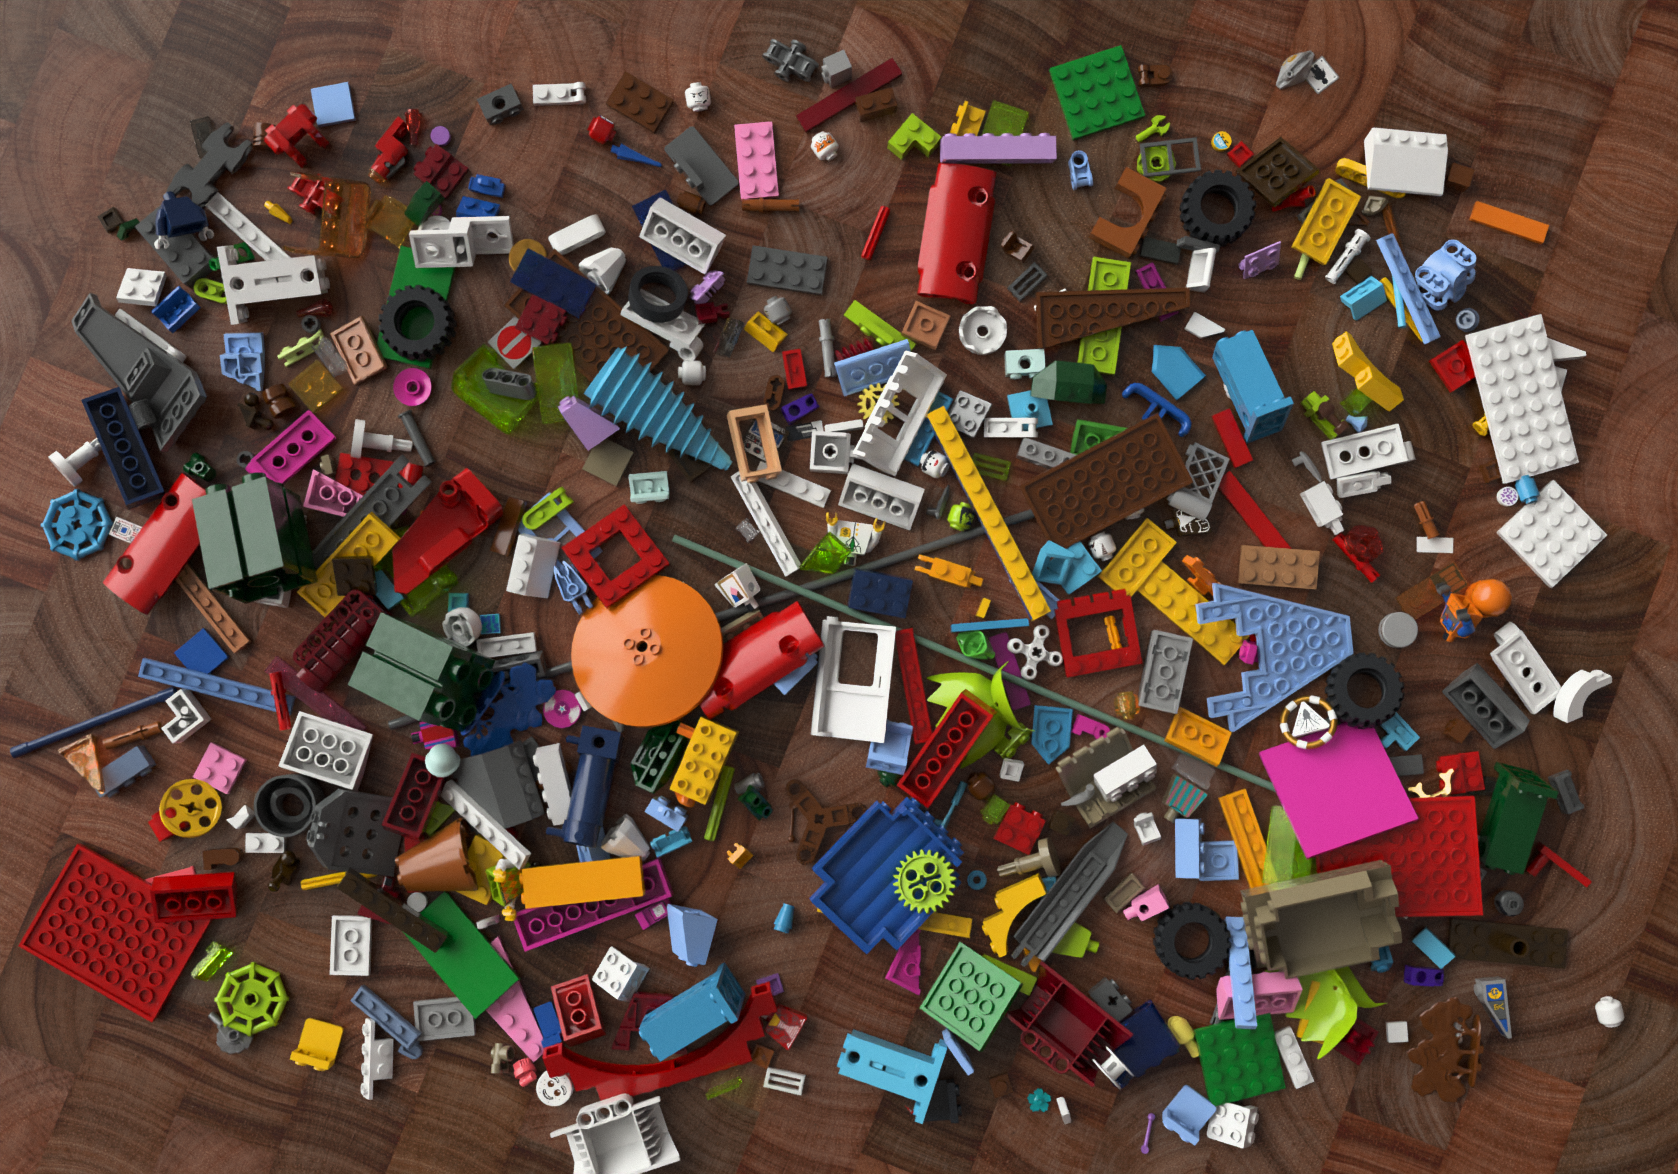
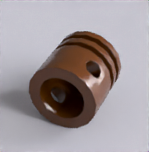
[252,122,276,152]

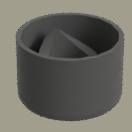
[254,773,325,837]

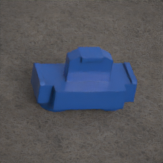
[468,174,506,198]

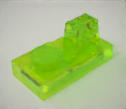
[191,941,233,982]

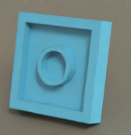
[1007,390,1053,431]

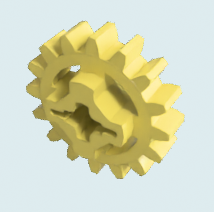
[857,383,899,424]

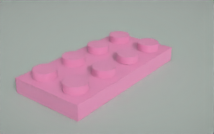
[734,121,779,201]

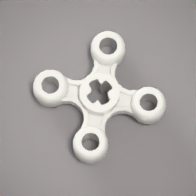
[1007,625,1063,680]

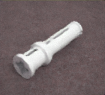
[1325,229,1371,284]

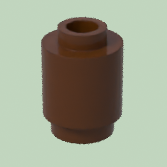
[677,191,706,215]

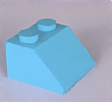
[1048,541,1102,595]

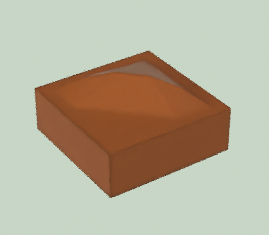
[751,1043,774,1069]

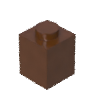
[1444,163,1475,192]

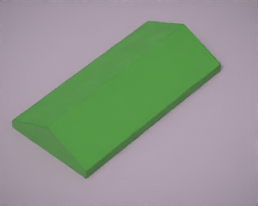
[1070,419,1127,455]

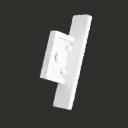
[361,1018,394,1100]

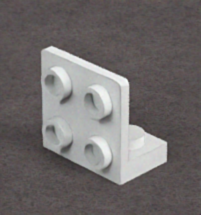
[592,946,650,1002]

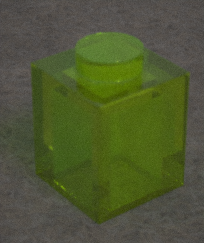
[1339,388,1372,416]
[980,794,1010,825]

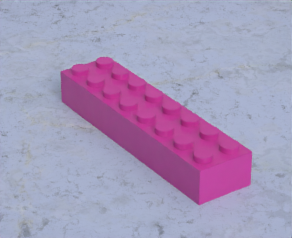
[514,858,674,951]

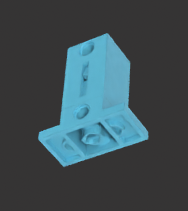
[837,1029,947,1124]

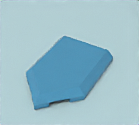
[1152,345,1206,400]
[1031,705,1073,765]

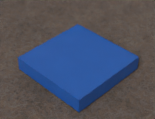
[174,628,230,674]

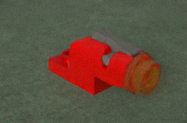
[368,117,408,185]

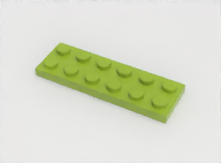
[1077,257,1131,375]

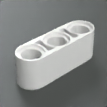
[548,214,606,255]

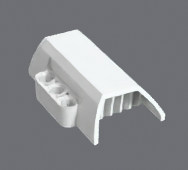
[550,1093,680,1174]

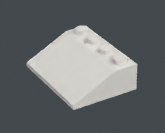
[1364,128,1448,196]
[279,711,373,792]

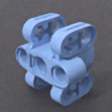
[1415,240,1476,310]

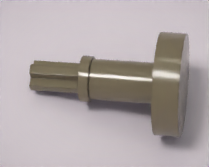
[997,837,1061,878]

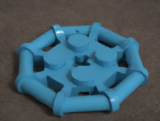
[41,489,114,561]

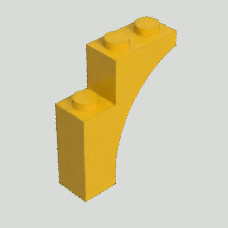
[1332,331,1404,412]
[982,873,1047,958]

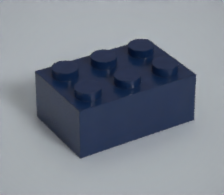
[847,568,913,618]

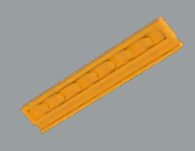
[1218,789,1279,888]

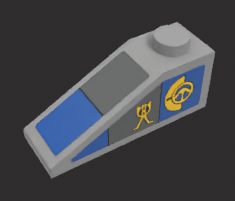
[1474,976,1512,1039]

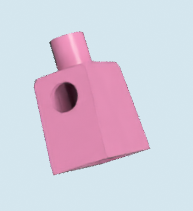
[1123,884,1169,921]

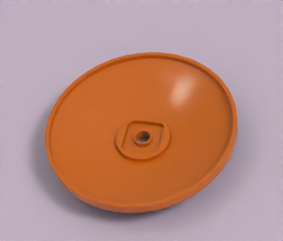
[571,575,724,728]

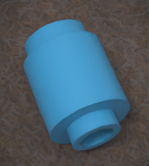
[1515,475,1540,504]

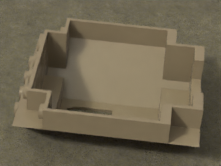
[1240,860,1402,979]

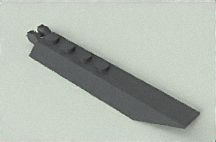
[1011,822,1128,967]

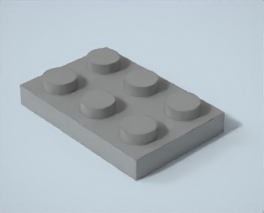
[413,997,476,1041]

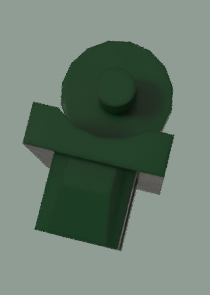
[738,785,773,821]

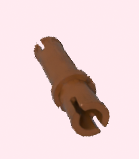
[742,197,799,213]
[103,721,163,750]

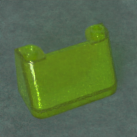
[451,343,543,434]

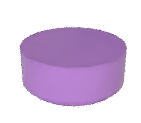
[431,126,451,147]

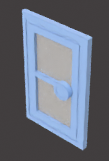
[518,492,603,576]

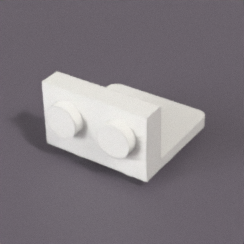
[1207,1103,1259,1148]

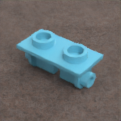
[650,826,692,858]

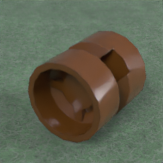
[261,383,297,419]

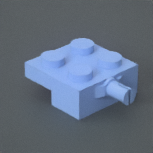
[645,795,689,832]

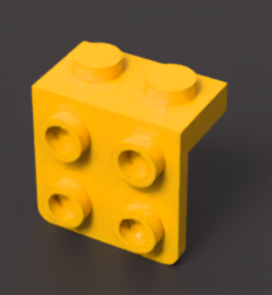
[290,1018,344,1071]

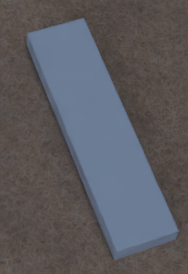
[351,985,422,1050]

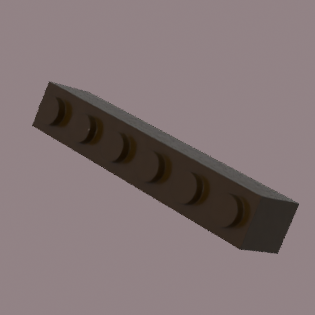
[337,867,448,953]

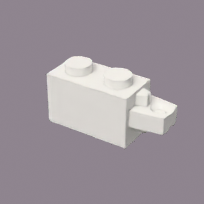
[1300,481,1344,535]

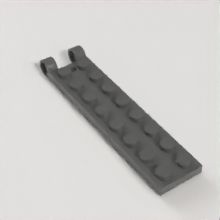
[312,454,432,571]

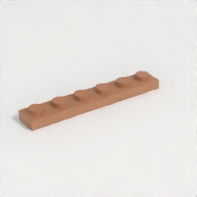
[176,563,251,653]

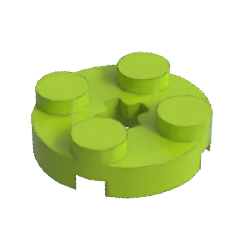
[1137,146,1176,183]

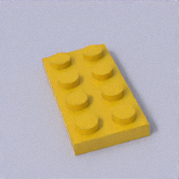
[1291,178,1361,265]
[1098,518,1177,597]

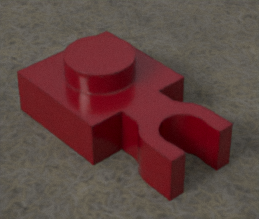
[695,302,730,325]

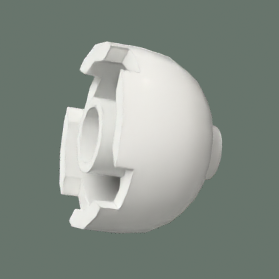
[442,607,482,646]

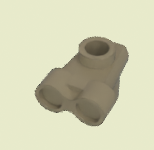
[491,1043,515,1073]

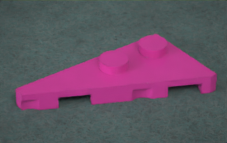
[885,929,921,995]

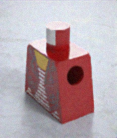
[761,1004,807,1051]

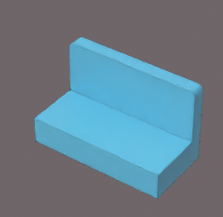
[1340,276,1387,321]

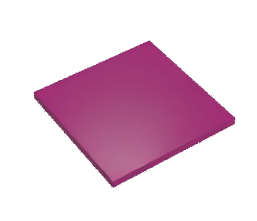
[1259,722,1418,859]

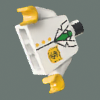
[826,512,886,566]

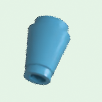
[774,903,794,934]

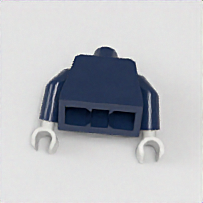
[154,191,214,249]

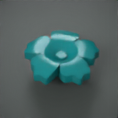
[1027,1088,1051,1112]

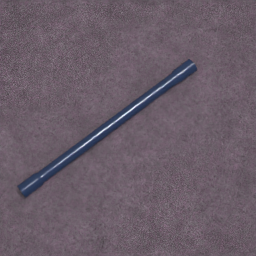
[10,686,178,758]

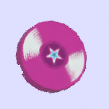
[543,690,582,728]

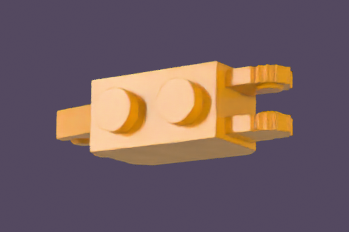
[915,555,983,588]

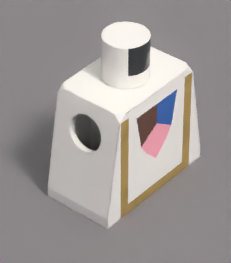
[714,563,760,612]

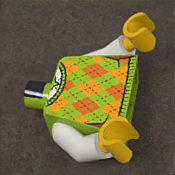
[485,859,532,921]

